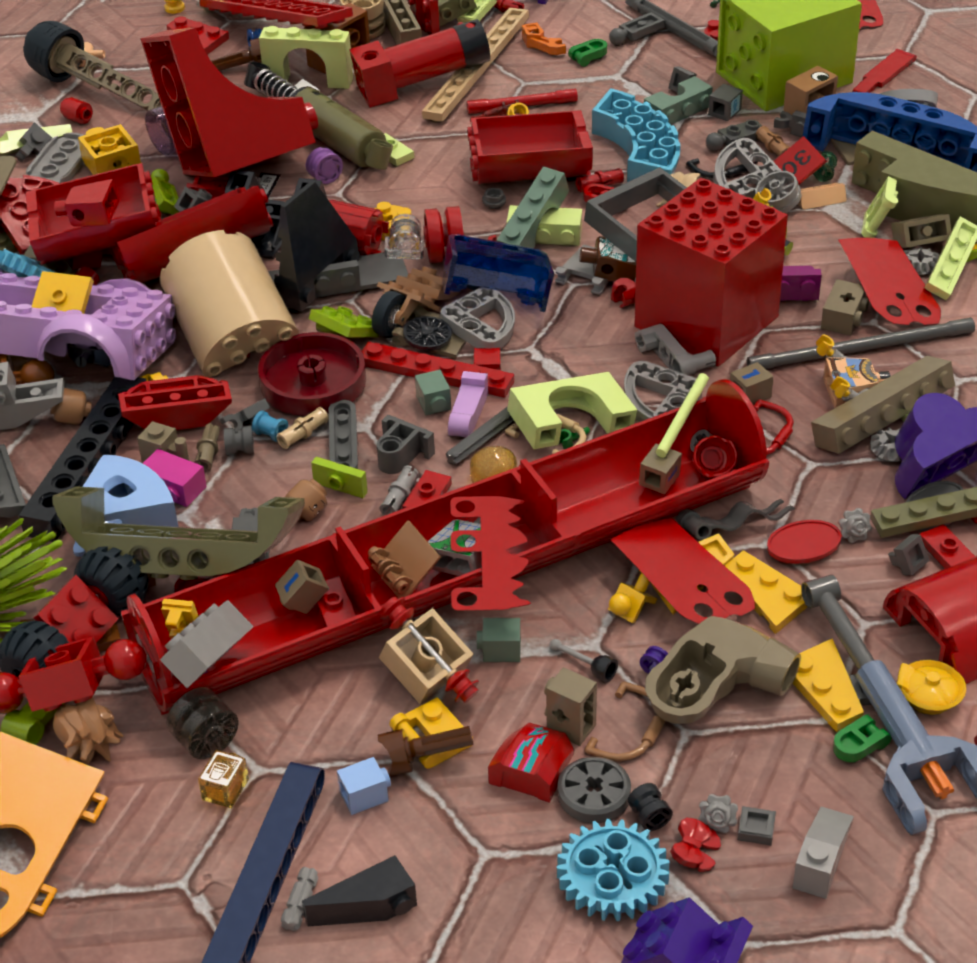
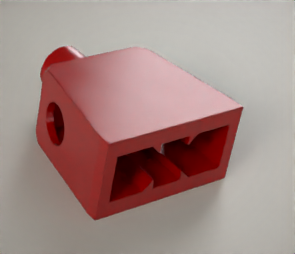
[54,179,119,227]

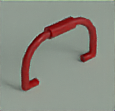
[753,399,794,456]

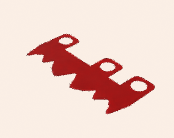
[450,496,531,611]

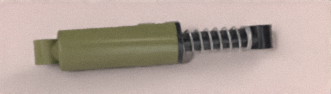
[244,61,393,170]

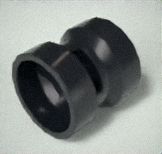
[628,783,673,831]

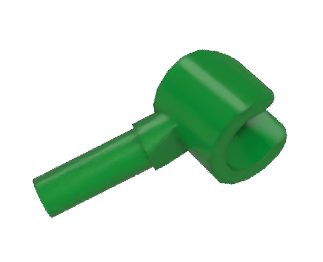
[559,427,590,449]

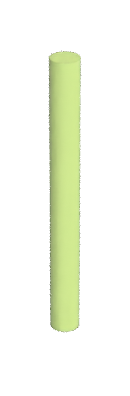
[655,373,709,458]

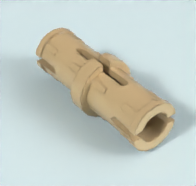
[276,407,329,449]

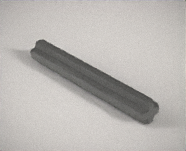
[446,406,514,465]

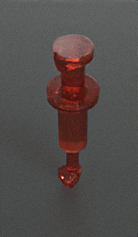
[470,99,519,122]

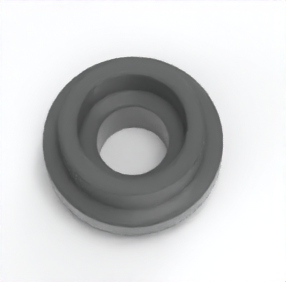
[482,188,506,209]

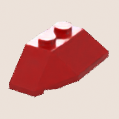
[118,375,232,430]

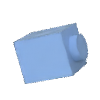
[337,757,391,815]

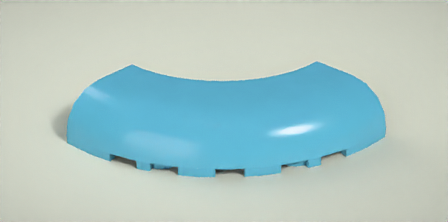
[592,88,680,182]

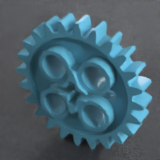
[0,249,55,277]
[557,819,670,921]

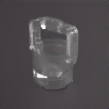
[384,214,425,259]

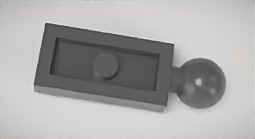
[609,12,665,45]
[705,120,762,151]

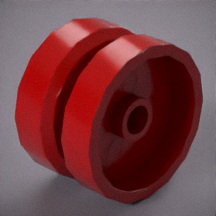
[423,206,465,264]

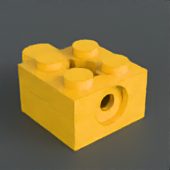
[78,124,141,175]

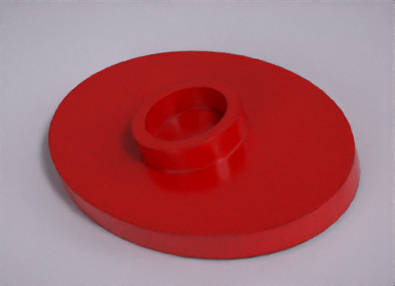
[767,520,841,564]

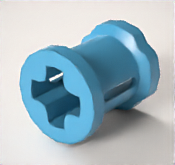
[252,411,288,442]

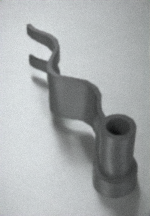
[676,499,795,540]

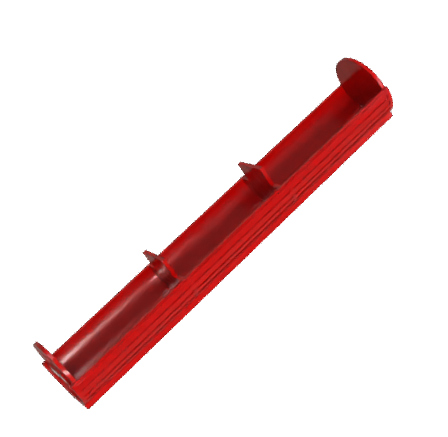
[121,379,770,715]

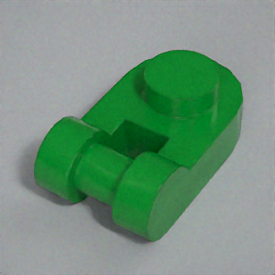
[568,39,607,67]
[833,715,892,762]

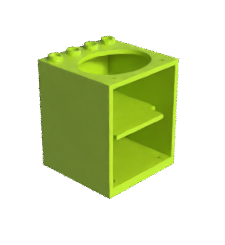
[716,0,862,112]

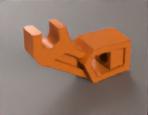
[522,22,566,55]

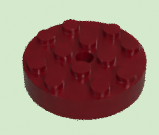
[258,332,366,416]

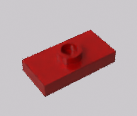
[402,470,452,509]
[919,524,976,569]
[316,577,356,627]

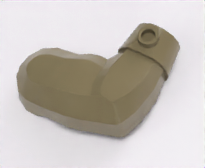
[645,616,801,724]

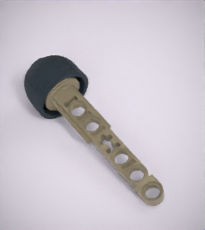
[23,21,166,119]

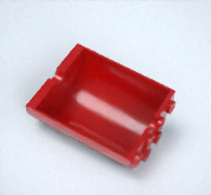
[467,110,593,184]
[26,163,162,265]

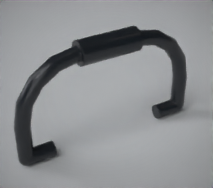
[686,158,758,178]

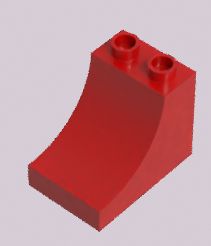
[140,27,318,177]

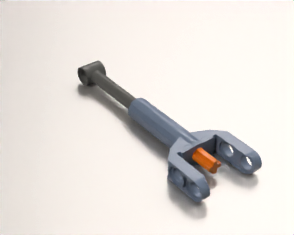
[801,575,977,835]

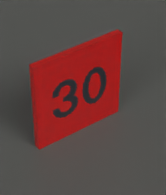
[773,136,827,185]

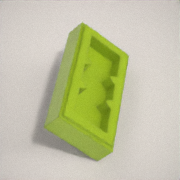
[311,457,368,498]

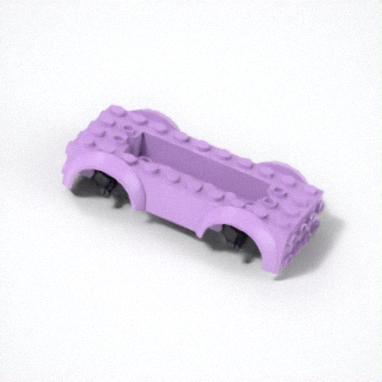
[0,269,176,380]

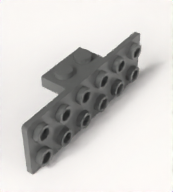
[268,250,408,298]

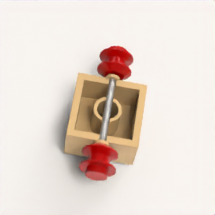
[379,597,479,704]

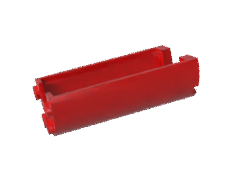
[109,185,273,284]
[883,556,977,684]

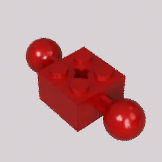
[0,636,146,714]

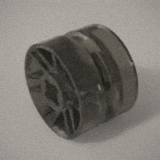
[166,687,239,759]

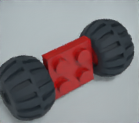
[0,546,149,678]

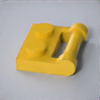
[389,697,473,769]

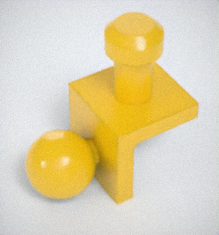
[608,570,657,624]

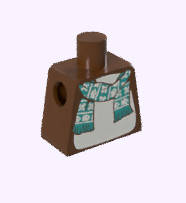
[579,236,636,282]

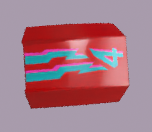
[488,722,575,803]

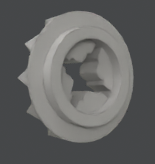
[903,247,938,275]
[870,427,902,461]

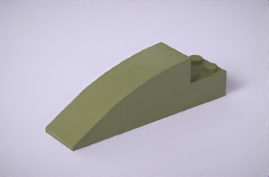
[852,131,977,231]

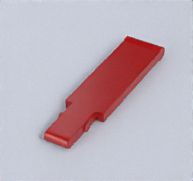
[852,49,917,93]

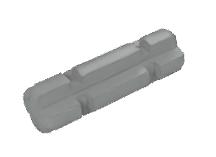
[281,867,318,931]

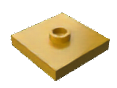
[32,271,94,314]

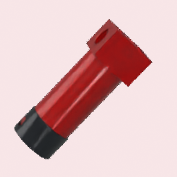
[349,19,491,108]

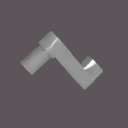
[635,324,716,375]

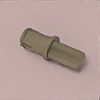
[194,423,220,472]

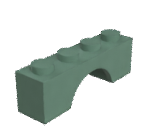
[497,166,569,265]

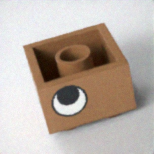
[783,66,838,115]

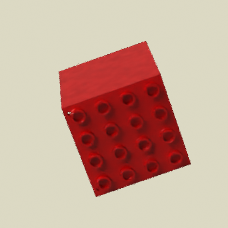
[634,178,788,367]

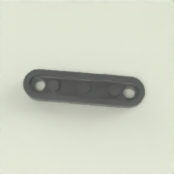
[329,400,358,469]

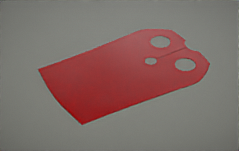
[838,238,941,325]
[611,518,755,624]

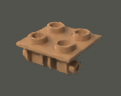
[368,520,441,599]

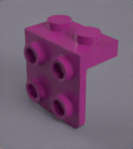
[780,266,822,301]

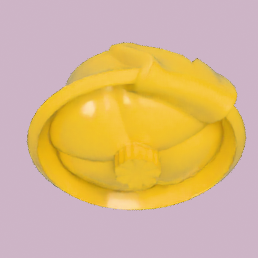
[896,660,966,715]

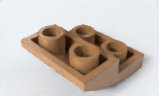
[395,266,465,300]

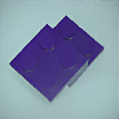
[621,897,753,963]

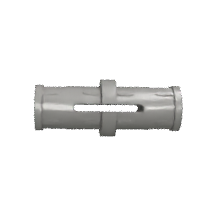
[379,465,419,515]

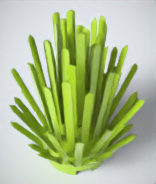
[0,518,67,643]

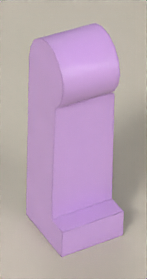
[448,371,488,438]

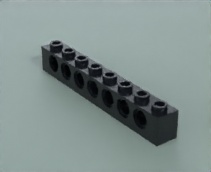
[19,377,147,542]

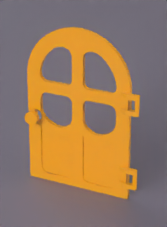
[0,732,108,938]

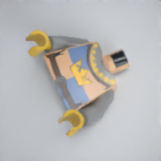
[816,334,891,408]

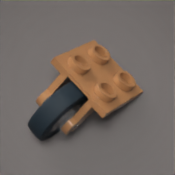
[372,281,442,338]

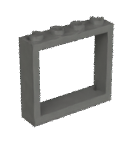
[584,167,687,262]

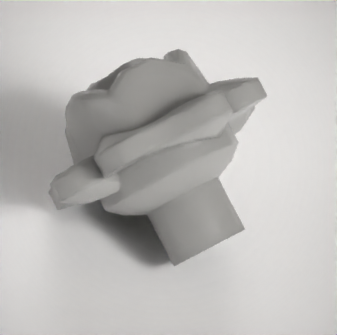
[838,508,872,543]
[698,794,738,833]

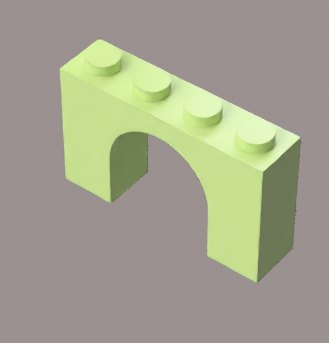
[259,26,353,89]
[507,372,637,449]

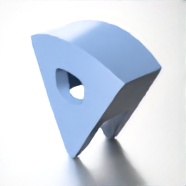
[73,455,179,557]

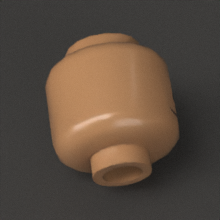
[50,388,91,425]
[285,479,327,522]

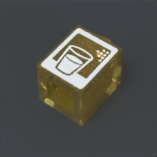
[198,750,249,809]

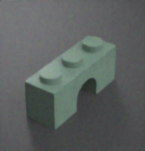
[644,76,713,125]

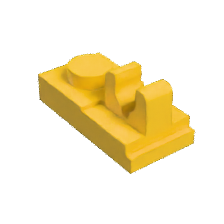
[161,599,199,639]

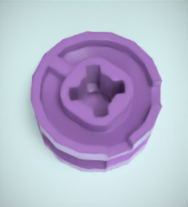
[305,147,343,184]

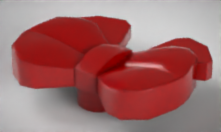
[670,817,721,872]

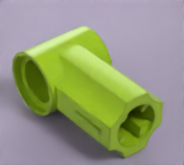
[1,702,64,745]

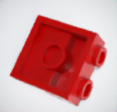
[407,0,440,35]

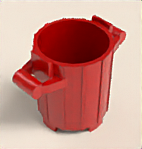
[329,200,389,256]

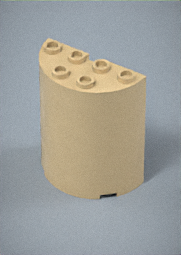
[160,230,299,378]

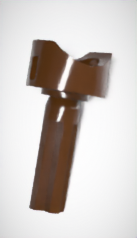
[211,38,262,71]
[378,726,474,777]

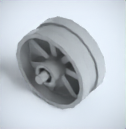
[755,171,802,213]

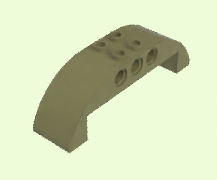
[53,486,305,580]

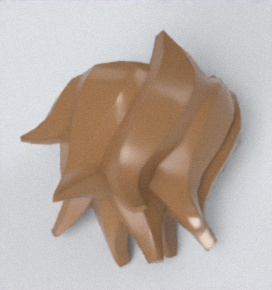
[53,697,123,765]

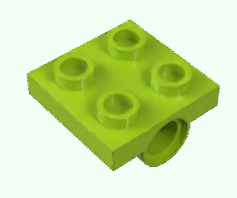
[309,306,379,338]

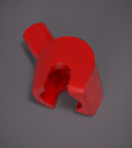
[611,278,636,308]

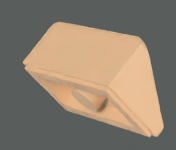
[798,183,847,209]

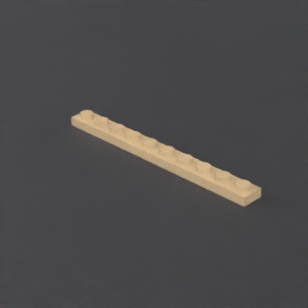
[422,8,529,122]

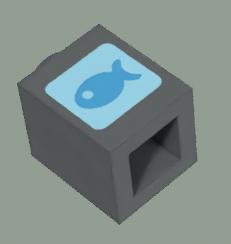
[708,84,743,121]

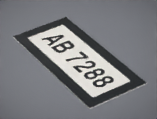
[257,172,281,198]

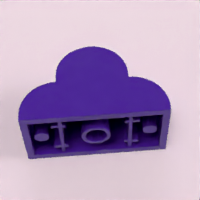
[895,393,977,499]

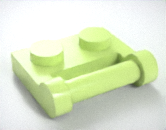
[861,176,898,238]

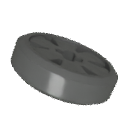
[558,757,631,823]

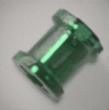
[813,151,837,182]

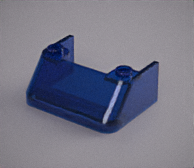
[442,234,554,312]

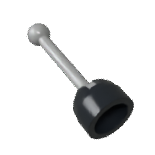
[549,639,618,683]

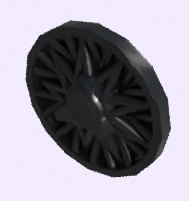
[403,316,452,351]

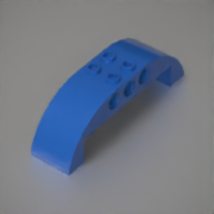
[802,92,977,172]

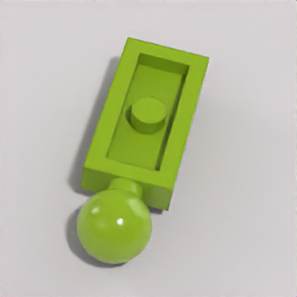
[151,169,179,215]

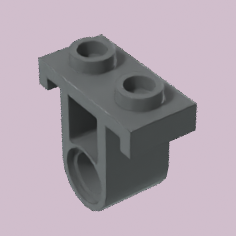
[377,415,435,474]

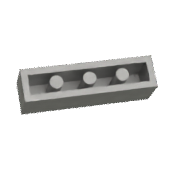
[160,600,254,688]

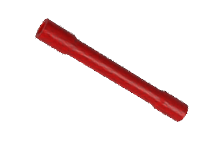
[466,88,578,114]

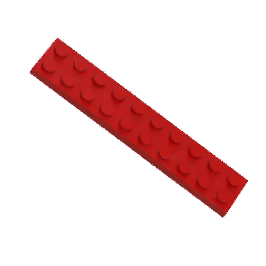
[199,0,353,29]

